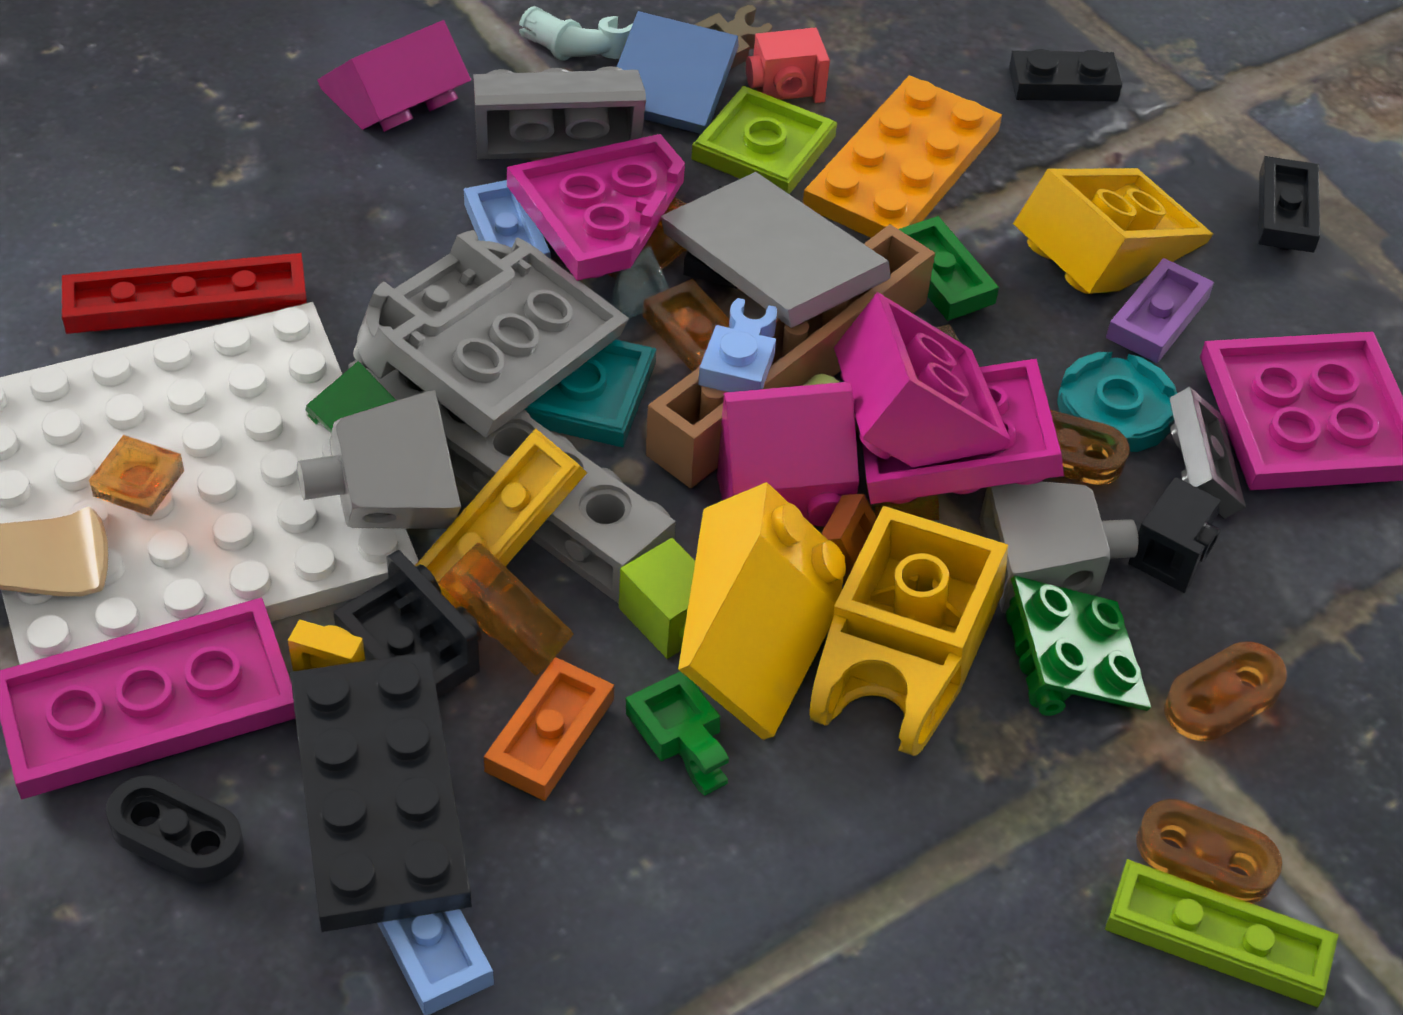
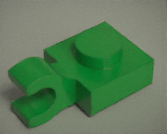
[625,671,729,796]

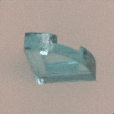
[613,247,674,320]

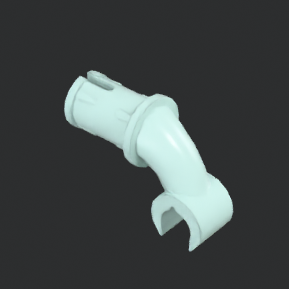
[519,6,633,61]

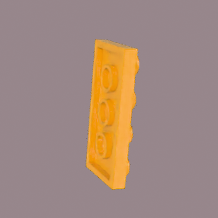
[803,75,1002,238]

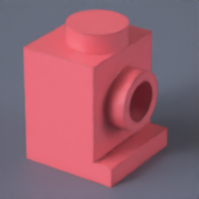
[746,27,830,103]

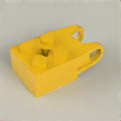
[809,506,1008,756]

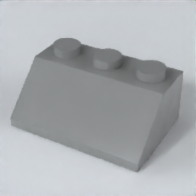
[473,66,646,160]

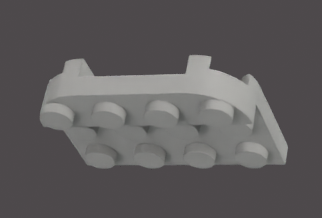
[353,230,629,438]

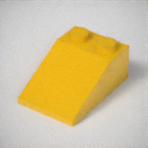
[1013,168,1213,294]
[678,482,846,740]

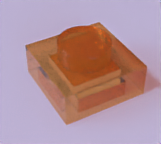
[89,435,184,517]

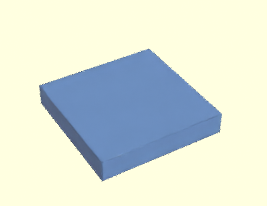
[617,11,739,134]

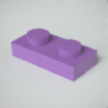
[1106,258,1214,363]

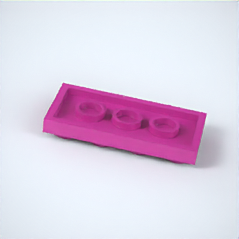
[0,597,296,800]

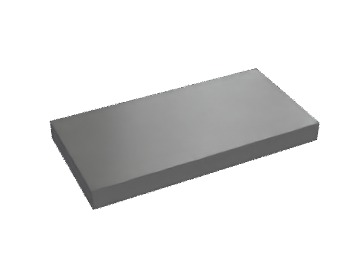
[661,172,891,328]

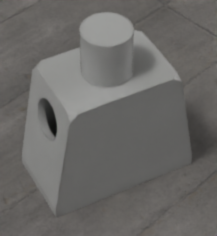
[297,390,461,529]
[979,481,1138,613]

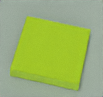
[691,86,837,194]

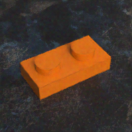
[484,657,614,801]

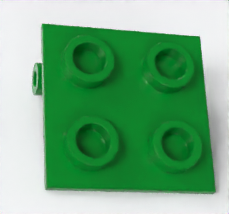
[1006,575,1151,716]

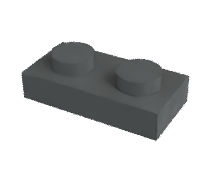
[1169,387,1246,519]

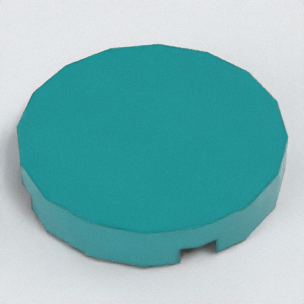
[1057,352,1177,452]

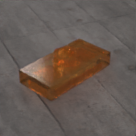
[438,542,574,676]

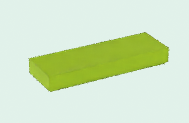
[1104,859,1339,1008]

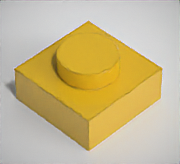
[288,619,366,671]

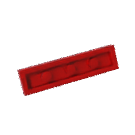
[62,253,307,334]

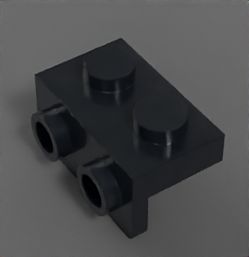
[333,550,482,698]

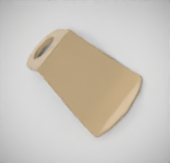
[0,507,108,596]

